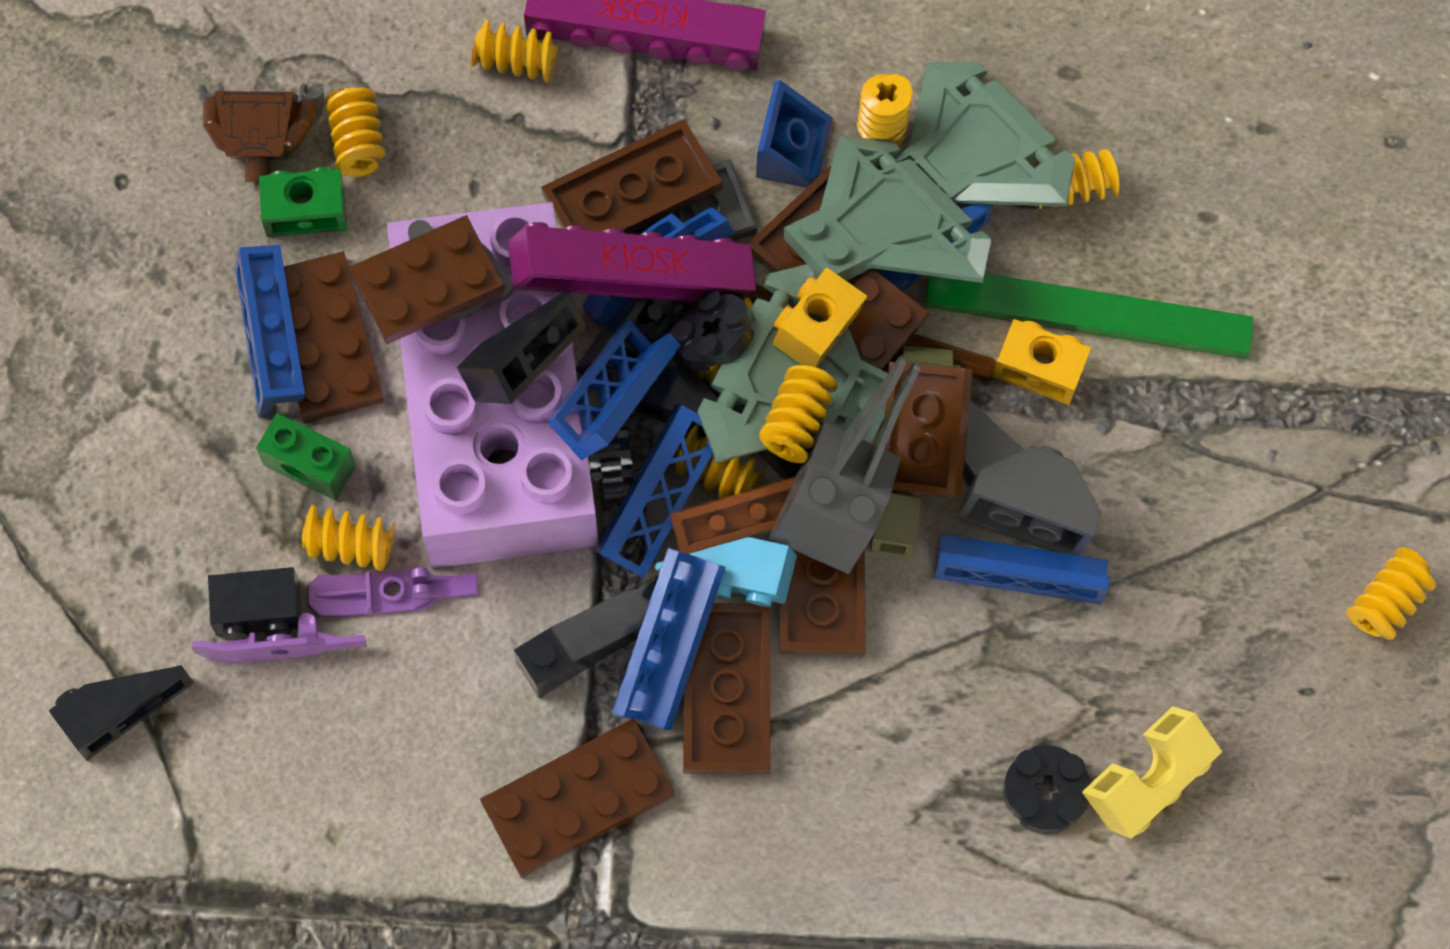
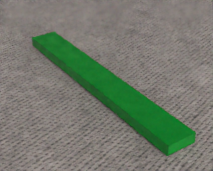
[925,273,1254,359]

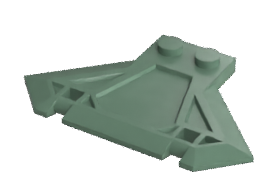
[878,62,1075,206]
[784,135,991,283]
[697,264,888,463]

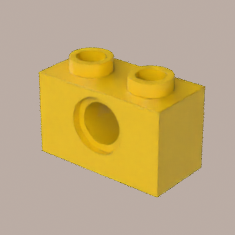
[772,267,867,368]
[992,319,1091,405]

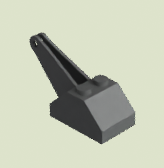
[769,356,921,574]
[957,401,1102,556]

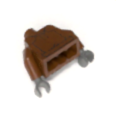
[199,82,324,183]

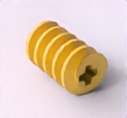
[471,19,558,83]
[857,74,913,146]
[326,87,386,177]
[1034,149,1120,210]
[759,365,838,463]
[673,424,766,499]
[302,504,395,571]
[1346,547,1437,640]

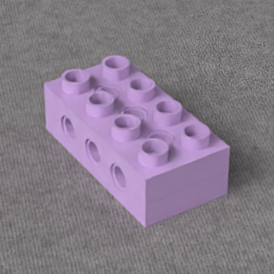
[387,202,598,569]

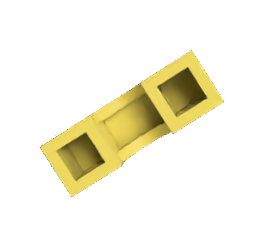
[1082,706,1222,839]

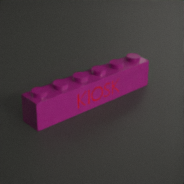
[524,0,766,71]
[508,222,756,302]

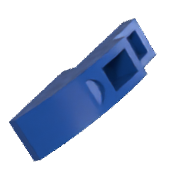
[582,207,733,327]

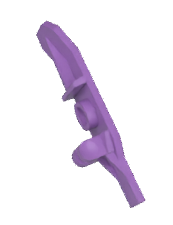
[307,568,479,617]
[191,613,367,663]

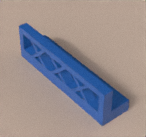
[235,245,305,418]
[547,319,681,460]
[595,404,713,578]
[934,534,1110,605]
[612,548,726,730]

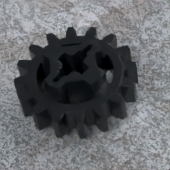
[588,426,633,500]

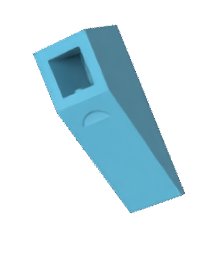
[655,537,797,607]

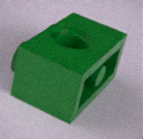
[259,167,348,237]
[256,413,356,501]

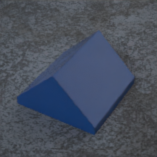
[756,80,833,188]

